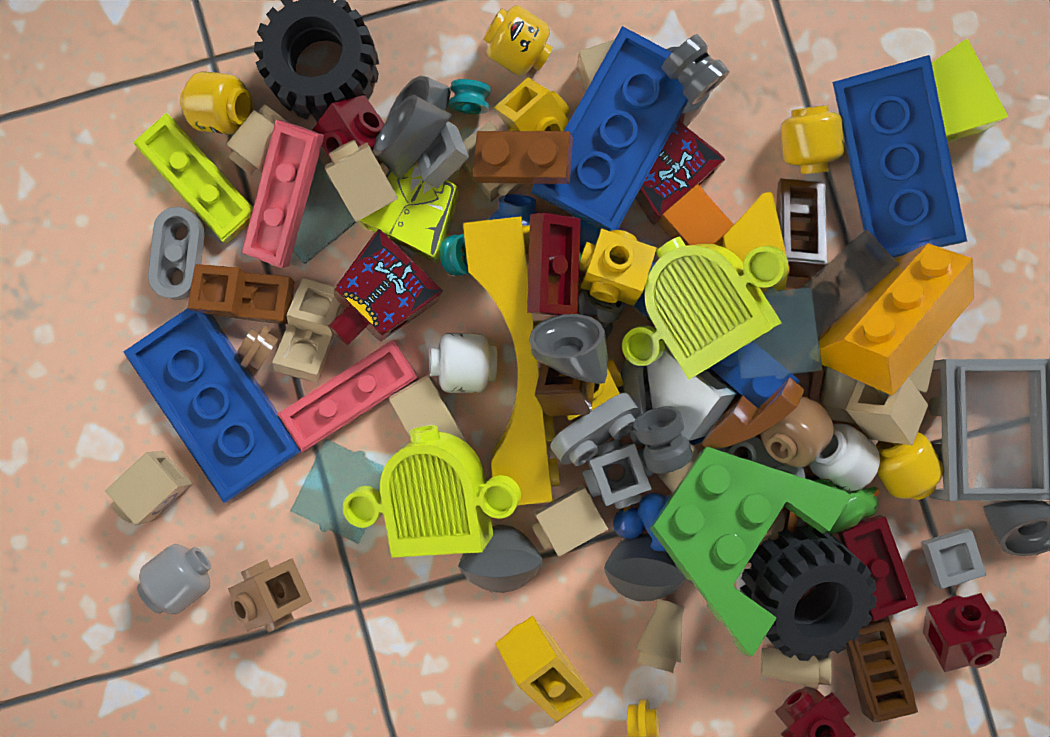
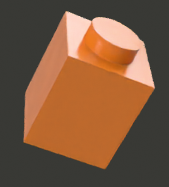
[657,184,734,246]

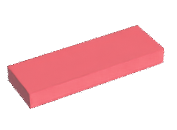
[242,120,324,268]
[278,340,419,452]

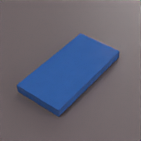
[532,26,689,231]
[832,55,967,263]
[123,308,301,503]

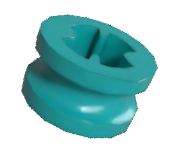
[448,79,491,115]
[440,234,471,276]

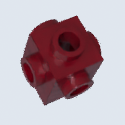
[312,95,384,165]
[923,593,1007,672]
[775,686,856,737]

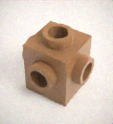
[228,558,312,632]

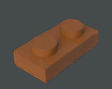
[472,131,573,184]

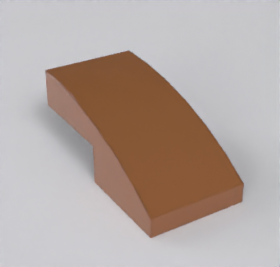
[187,264,295,325]
[701,377,804,449]

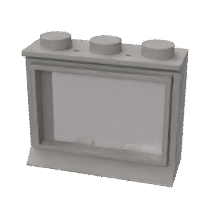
[929,359,1050,502]

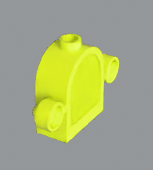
[622,236,788,380]
[343,425,521,558]

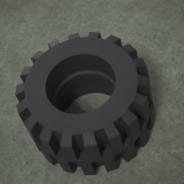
[254,0,379,122]
[740,526,877,661]

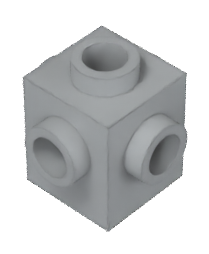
[582,439,653,509]

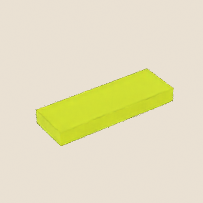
[133,113,253,244]

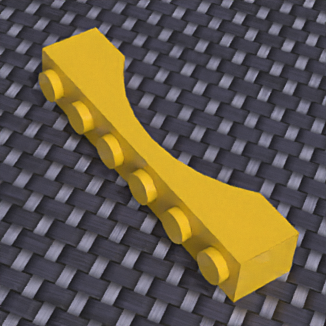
[463,216,560,505]

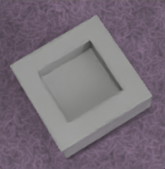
[417,121,469,189]
[921,528,986,589]

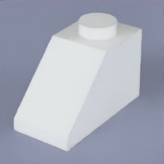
[647,344,737,441]

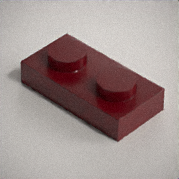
[527,212,580,316]
[838,515,918,621]

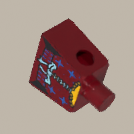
[635,120,725,225]
[328,229,443,346]

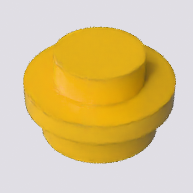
[627,699,660,737]

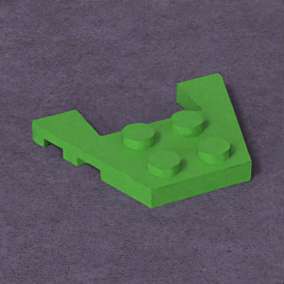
[650,447,851,656]

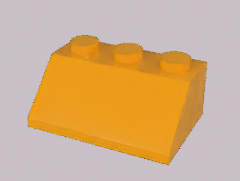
[809,243,974,396]

